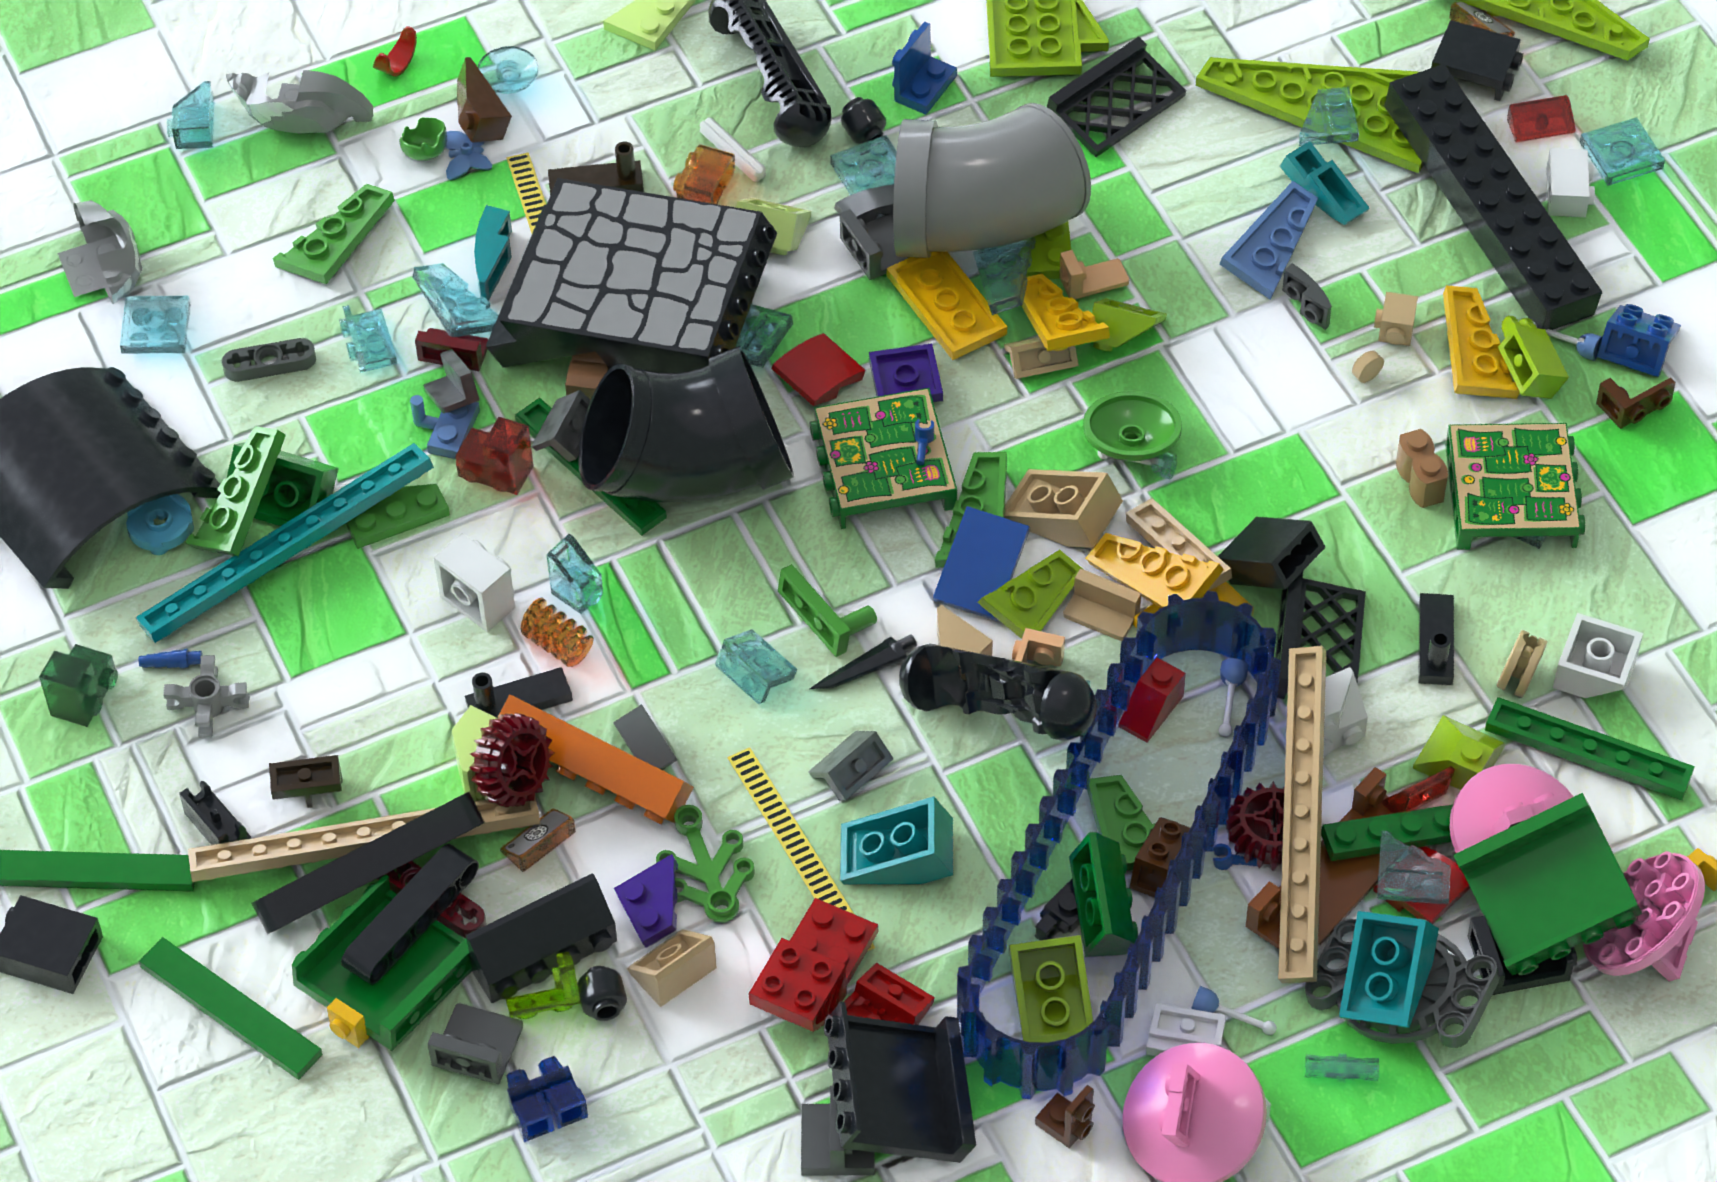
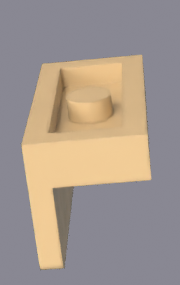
[1004,337,1079,379]
[1063,568,1141,641]

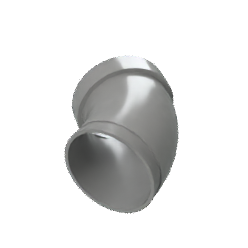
[893,103,1091,258]

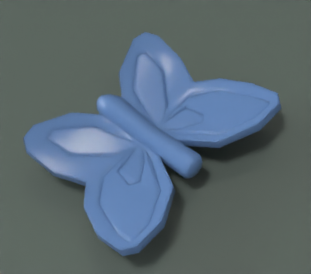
[446,130,492,180]

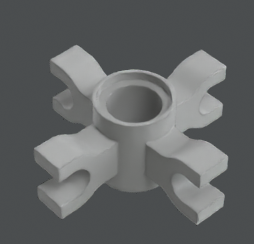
[163,655,250,738]

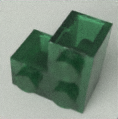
[39,644,118,727]

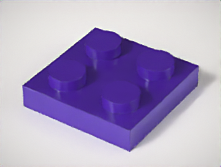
[869,343,943,402]

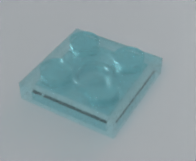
[1580,117,1665,186]
[830,135,897,195]
[120,295,191,354]

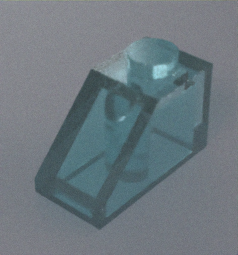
[167,81,215,149]
[546,534,603,614]

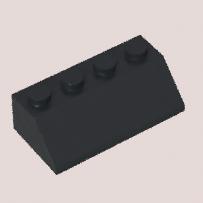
[466,873,617,1003]

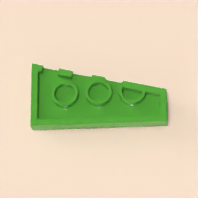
[272,183,395,284]
[185,426,286,557]
[935,452,1007,568]

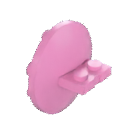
[1450,764,1573,853]
[1583,851,1705,981]
[1123,1043,1267,1182]

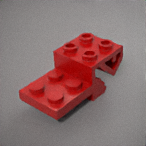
[748,898,879,1032]

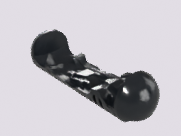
[708,0,832,147]
[899,643,1097,741]

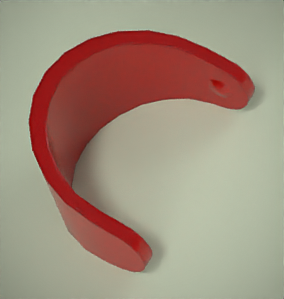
[373,26,417,77]

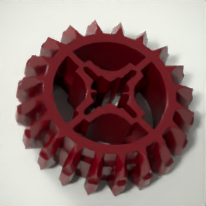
[469,713,555,807]
[1226,781,1285,871]

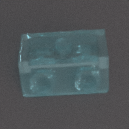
[339,305,397,373]
[715,629,797,704]

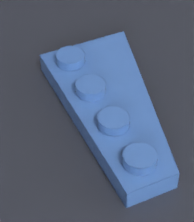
[1219,181,1318,300]

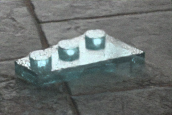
[973,237,1036,315]
[412,263,499,337]

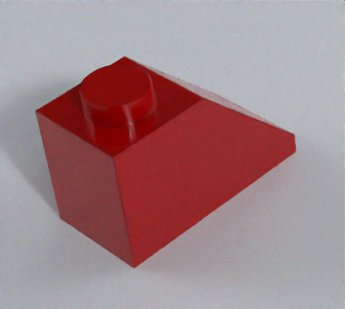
[1118,657,1186,743]

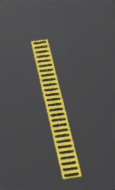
[506,152,546,234]
[727,747,875,952]

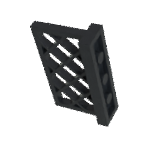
[1047,36,1187,157]
[1271,572,1366,699]

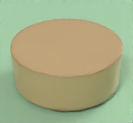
[1352,351,1384,383]

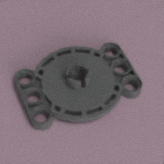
[1305,919,1500,1048]

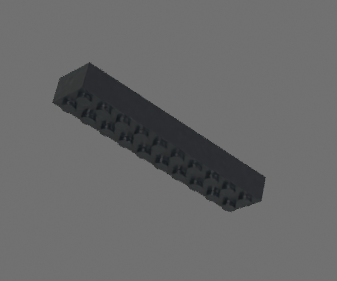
[1384,64,1602,330]

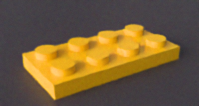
[887,252,1007,360]

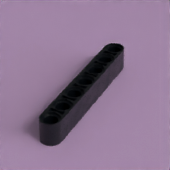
[251,792,485,935]

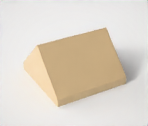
[627,929,717,1007]

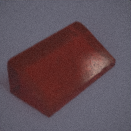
[1507,95,1576,142]
[1382,766,1455,813]

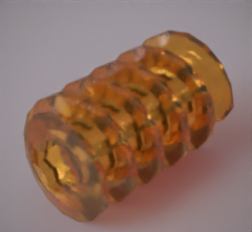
[520,597,594,667]

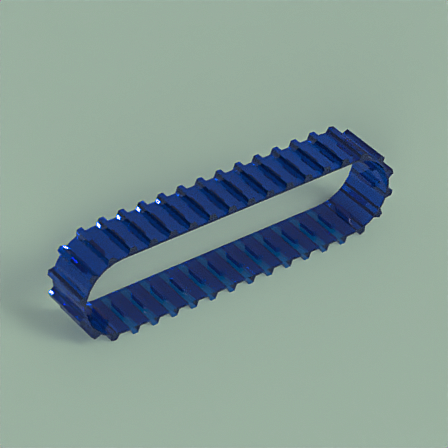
[957,591,1281,1100]

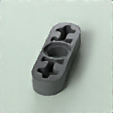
[222,338,316,382]

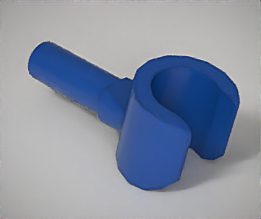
[915,419,934,465]
[1213,843,1257,870]

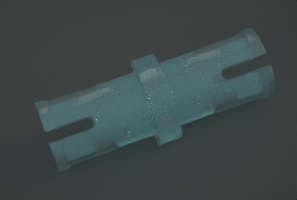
[1305,1053,1379,1082]

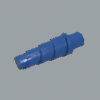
[138,649,203,668]

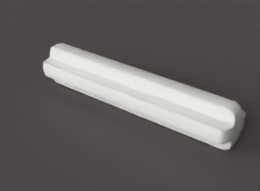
[699,117,766,182]

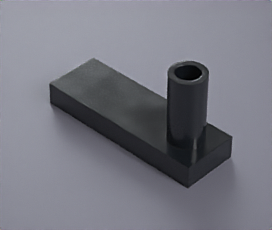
[1418,593,1454,685]
[464,667,573,718]

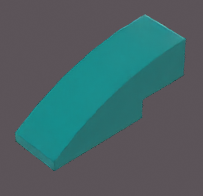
[1280,141,1370,225]
[474,205,512,303]

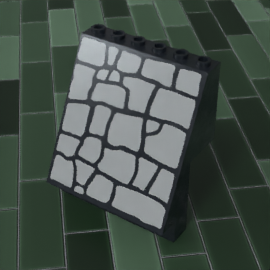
[486,178,777,373]

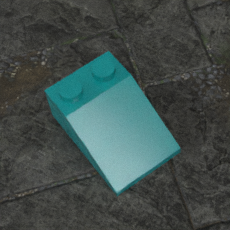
[840,796,953,885]
[1339,911,1439,1028]

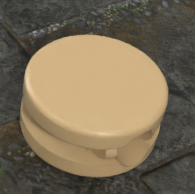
[1496,630,1547,698]

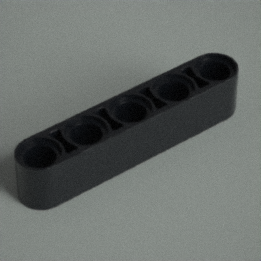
[341,844,479,985]

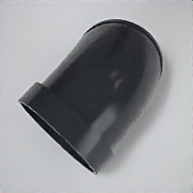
[579,346,794,502]

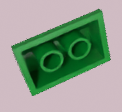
[227,442,339,526]
[1069,832,1138,957]

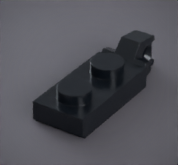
[1035,879,1080,940]

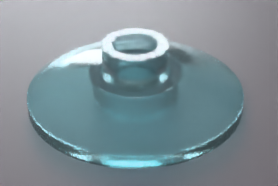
[478,46,539,94]

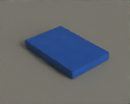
[933,506,1030,621]

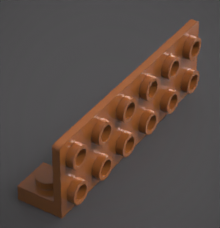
[1245,767,1409,949]

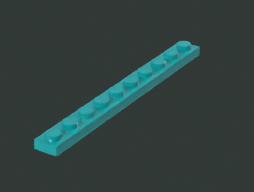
[135,443,434,643]

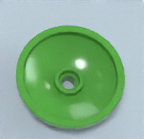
[1083,391,1182,461]

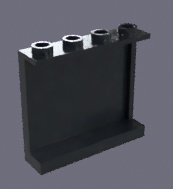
[824,1002,976,1163]

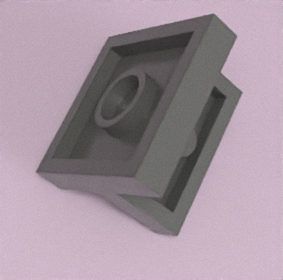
[801,1086,875,1176]

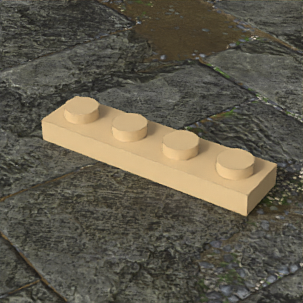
[1125,498,1232,592]

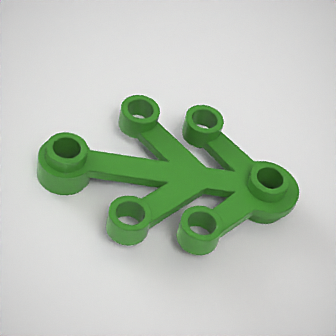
[656,805,755,923]

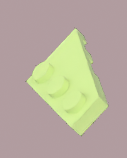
[603,0,696,51]

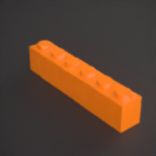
[498,694,694,825]

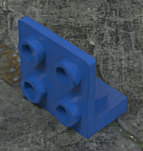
[892,21,957,115]
[1597,304,1681,377]

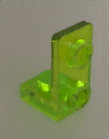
[506,952,581,1019]

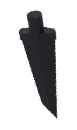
[809,634,917,689]

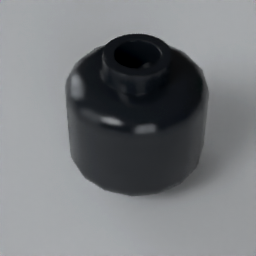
[841,97,886,144]
[577,966,627,1021]

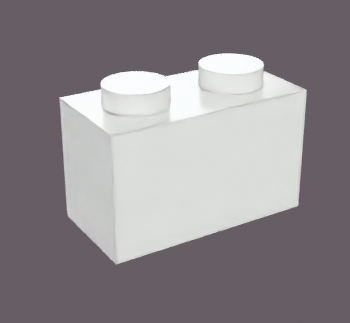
[1546,148,1595,217]

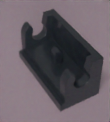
[179,781,251,845]

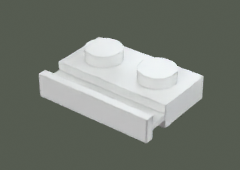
[1146,1003,1226,1056]

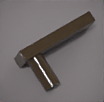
[548,141,644,195]

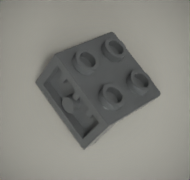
[839,209,909,280]
[428,1003,523,1084]

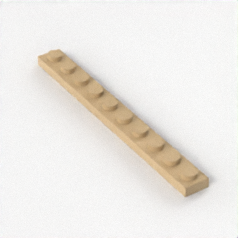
[1278,646,1326,984]
[188,798,540,882]

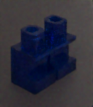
[506,1056,588,1142]

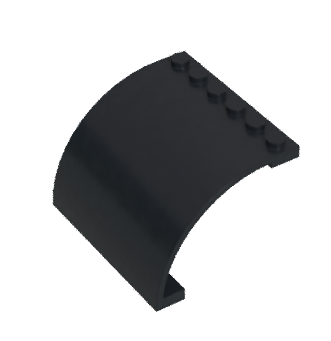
[0,367,221,589]

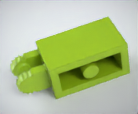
[1498,316,1569,399]

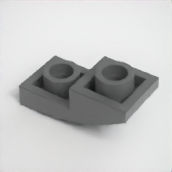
[834,185,894,223]
[1282,263,1332,330]
[613,704,677,770]

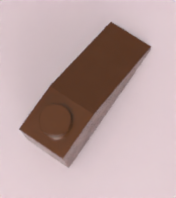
[457,57,512,142]

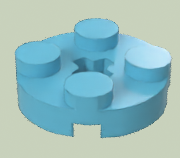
[126,494,194,555]

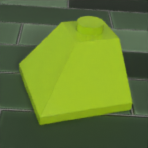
[1092,298,1167,351]
[1413,715,1505,790]

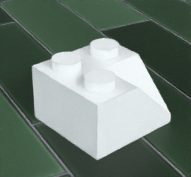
[434,533,516,632]
[1553,613,1643,698]
[1285,667,1368,757]

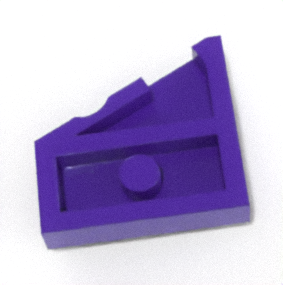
[613,854,678,948]

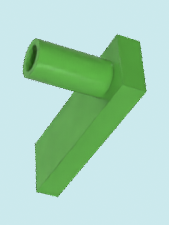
[778,564,877,657]

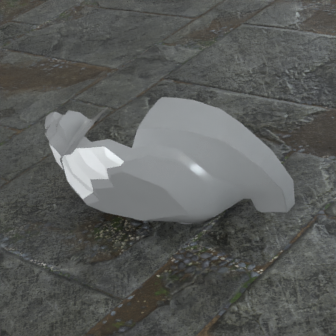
[226,70,374,134]
[58,200,142,304]

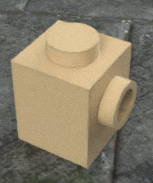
[1374,292,1418,346]

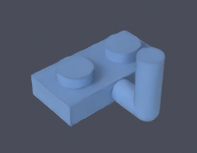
[410,395,480,460]

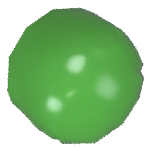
[399,117,447,161]

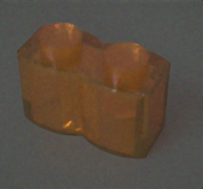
[673,144,735,204]

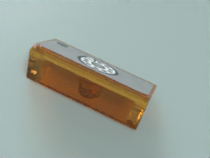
[1449,1,1515,37]
[500,808,576,872]

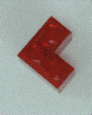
[455,417,534,495]

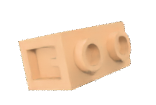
[1059,250,1129,299]
[1012,628,1065,667]

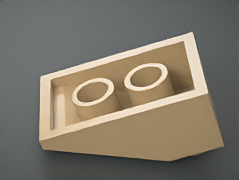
[1005,469,1123,548]

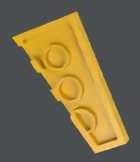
[1011,274,1110,351]
[1443,285,1520,399]
[1085,533,1224,622]

